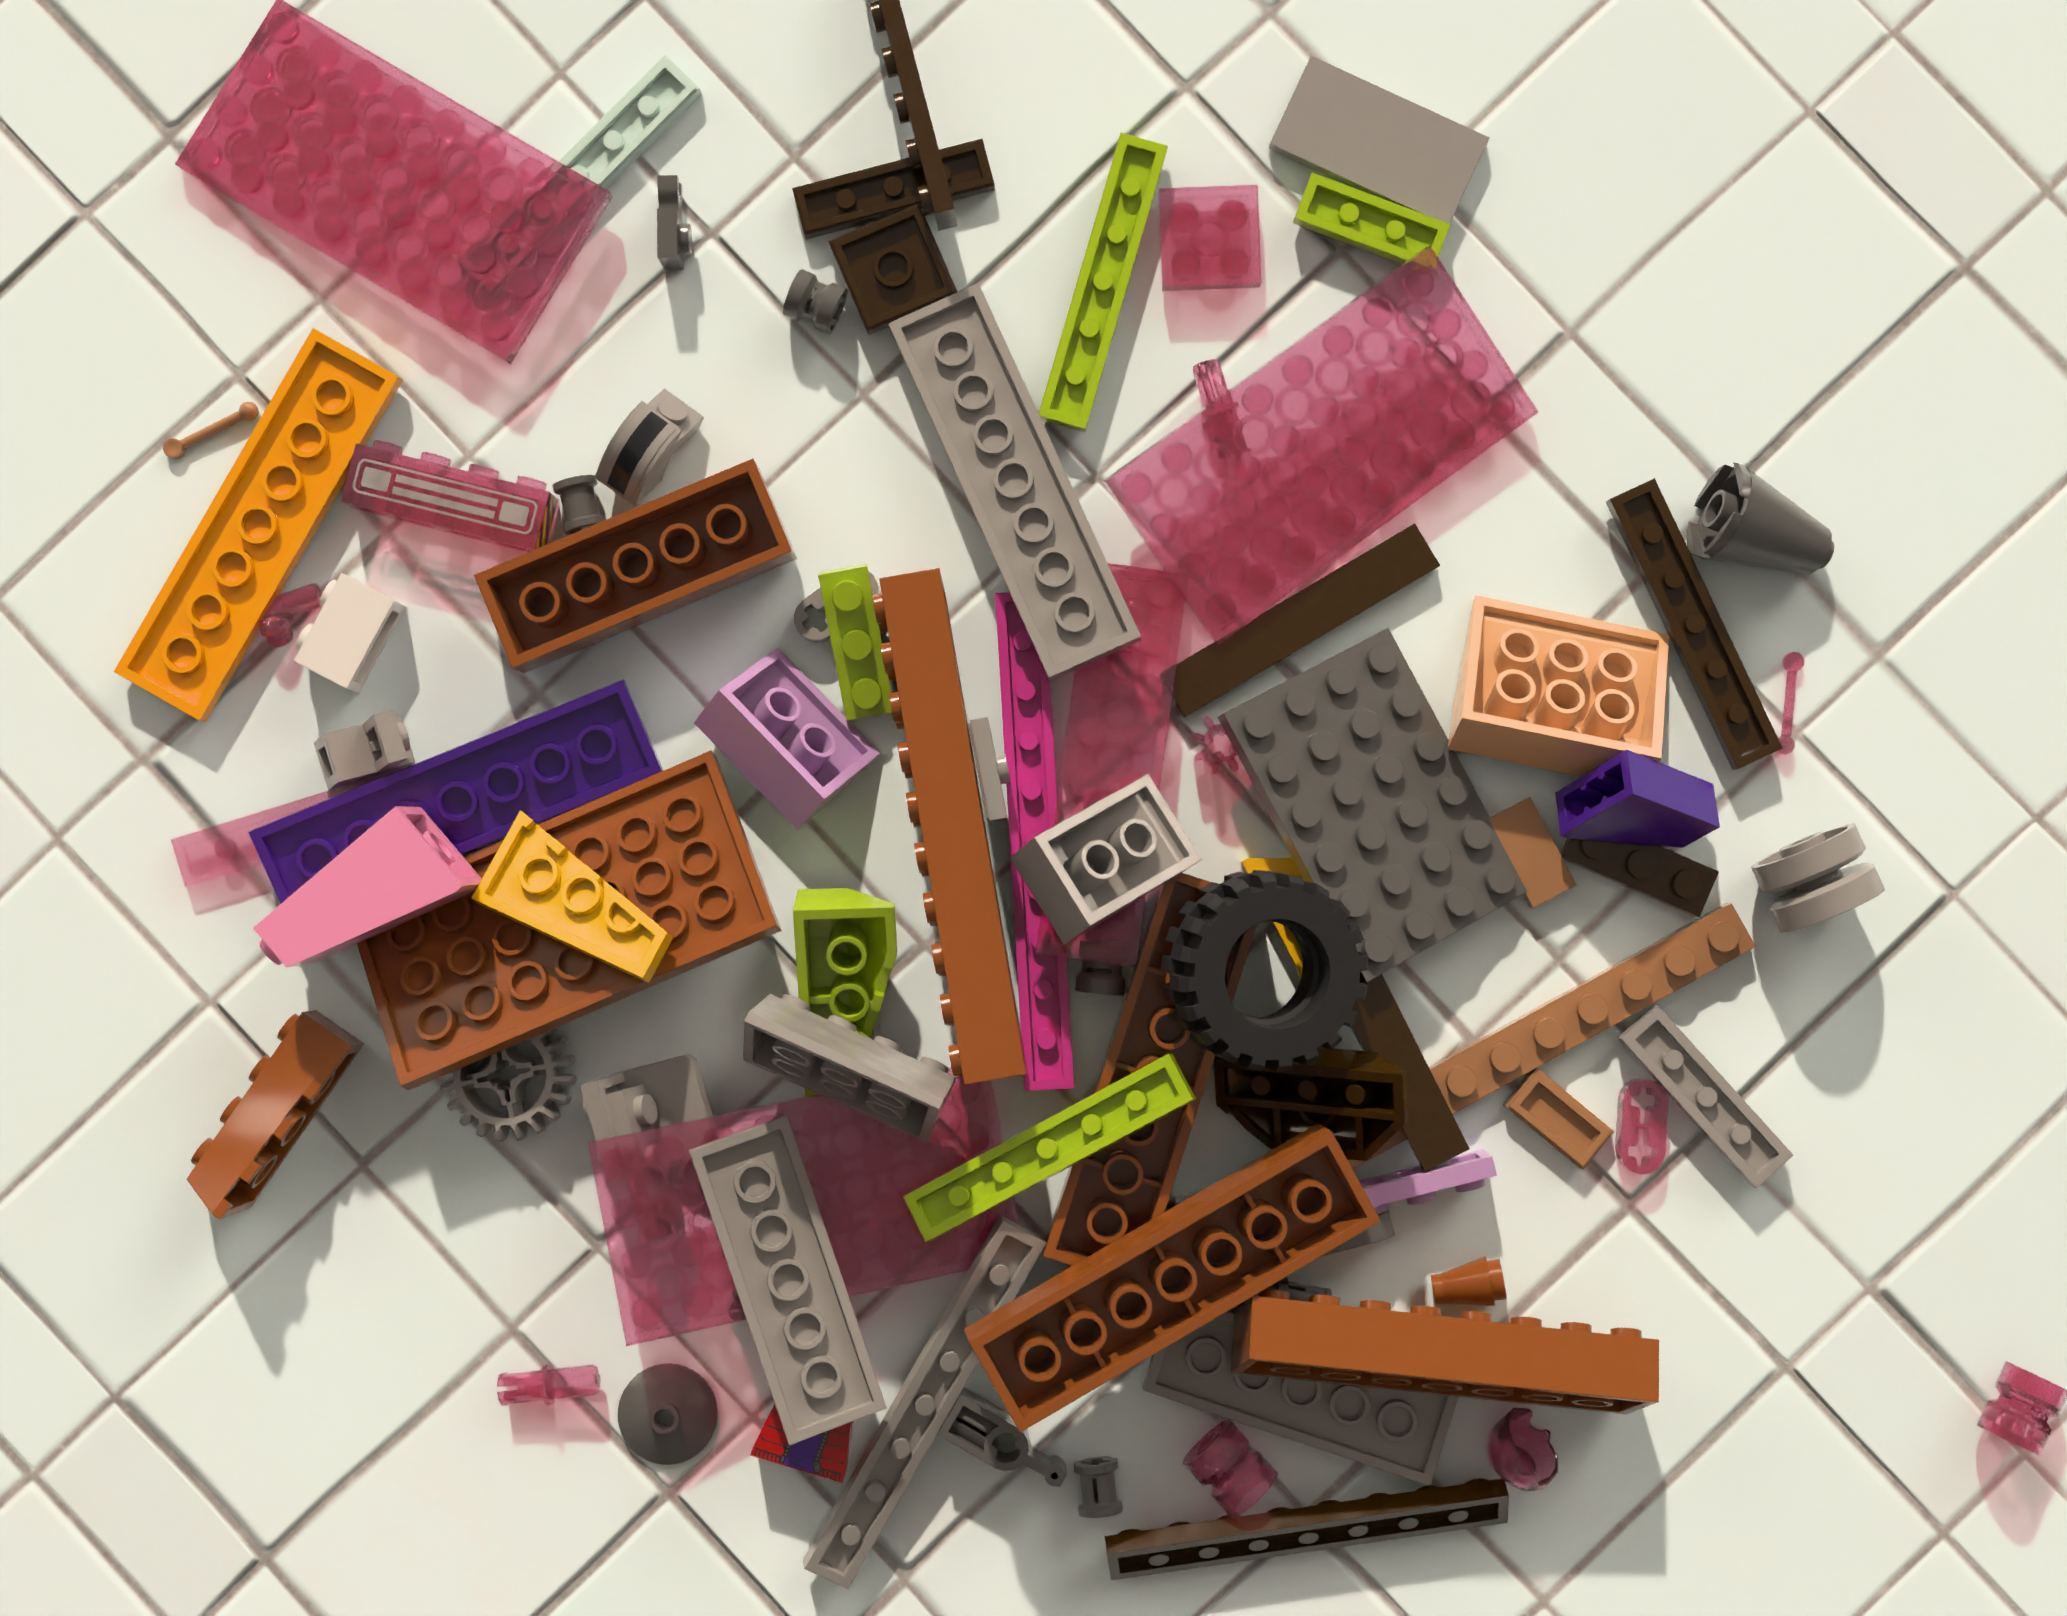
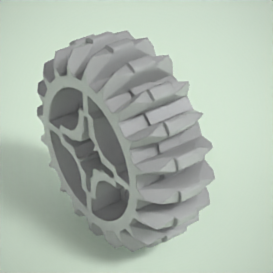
[440,1028,577,1142]

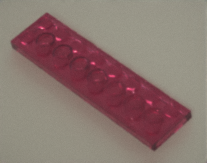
[1036,563,1188,967]

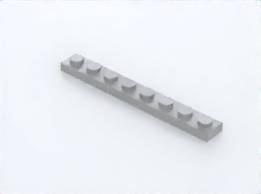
[803,1215,1046,1589]

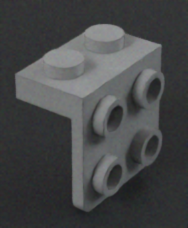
[580,1054,719,1183]

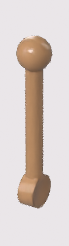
[163,402,259,459]

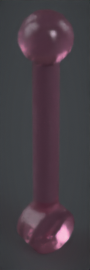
[1778,652,1805,755]

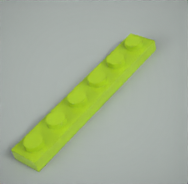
[1039,132,1168,432]
[903,1053,1196,1242]

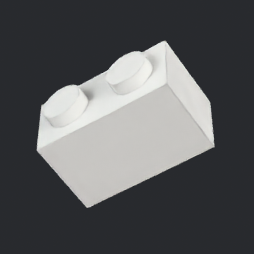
[294,573,406,693]

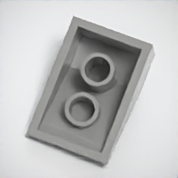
[1010,774,1202,945]

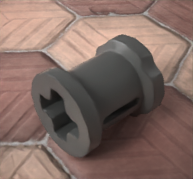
[552,475,606,535]
[1074,1456,1123,1518]

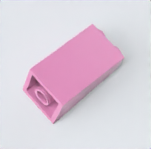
[253,806,482,968]

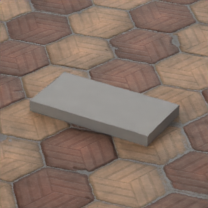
[1268,56,1490,224]

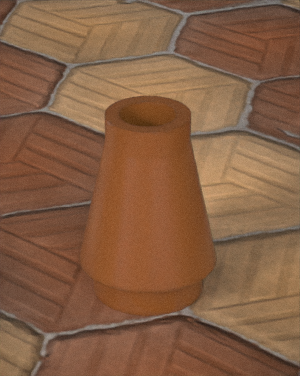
[1431,1256,1507,1306]

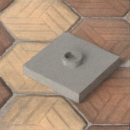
[968,717,1011,824]

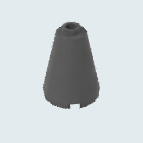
[1687,462,1835,575]

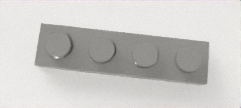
[1617,1005,1793,1189]

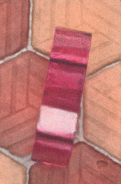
[1615,1078,1668,1175]

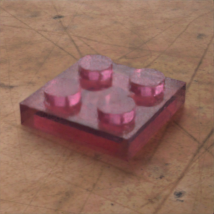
[1158,185,1262,291]

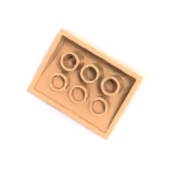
[1448,595,1669,777]

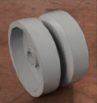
[1751,823,1885,933]

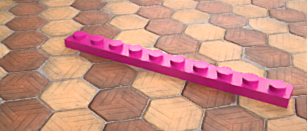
[995,592,1074,1091]

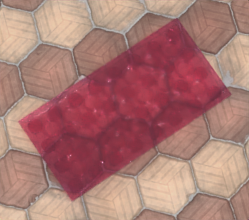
[175,0,613,365]
[1103,246,1538,645]
[588,1066,1019,1346]

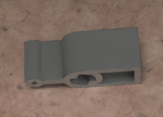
[938,1387,1067,1487]

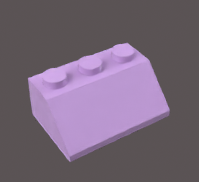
[694,647,880,830]

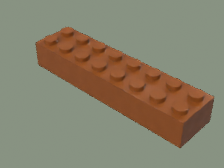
[1043,873,1258,1266]
[964,1123,1381,1433]
[1231,1289,1659,1415]

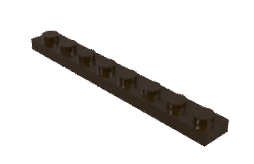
[1104,1478,1509,1580]

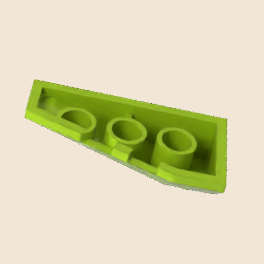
[793,888,897,1097]

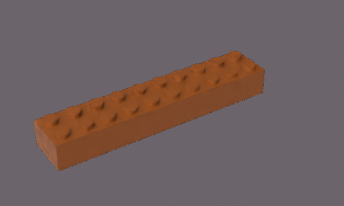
[872,568,1028,1085]

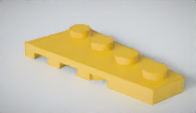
[471,810,673,983]

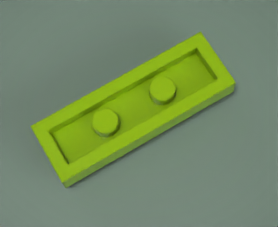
[1293,172,1451,275]
[818,564,892,721]

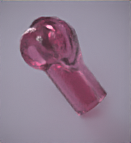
[259,583,322,647]

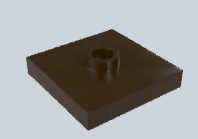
[828,203,957,335]

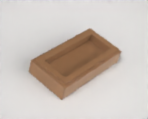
[1489,797,1577,908]
[1503,1068,1614,1170]

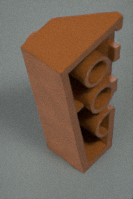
[186,1010,364,1219]

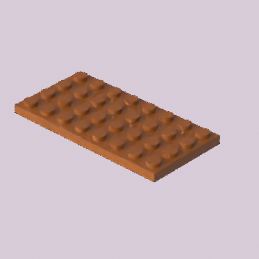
[357,750,782,1091]

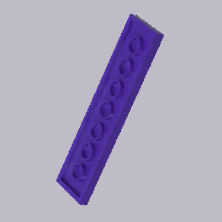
[248,679,663,904]

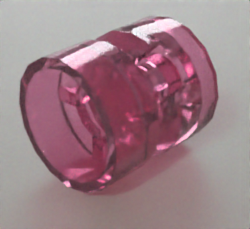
[1976,1361,2067,1456]
[1182,1419,1278,1518]

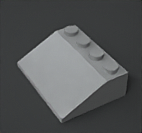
[743,994,956,1143]

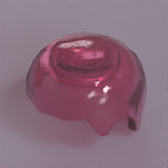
[1486,1407,1558,1491]

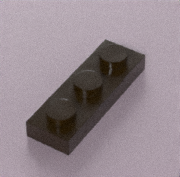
[1560,839,1719,917]

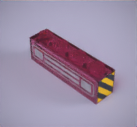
[341,440,559,552]

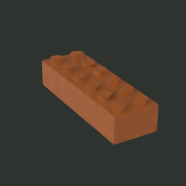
[474,459,797,673]

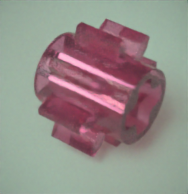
[1190,716,1239,775]

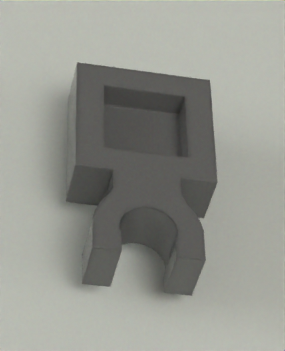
[657,175,692,270]

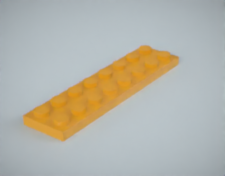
[114,328,403,722]

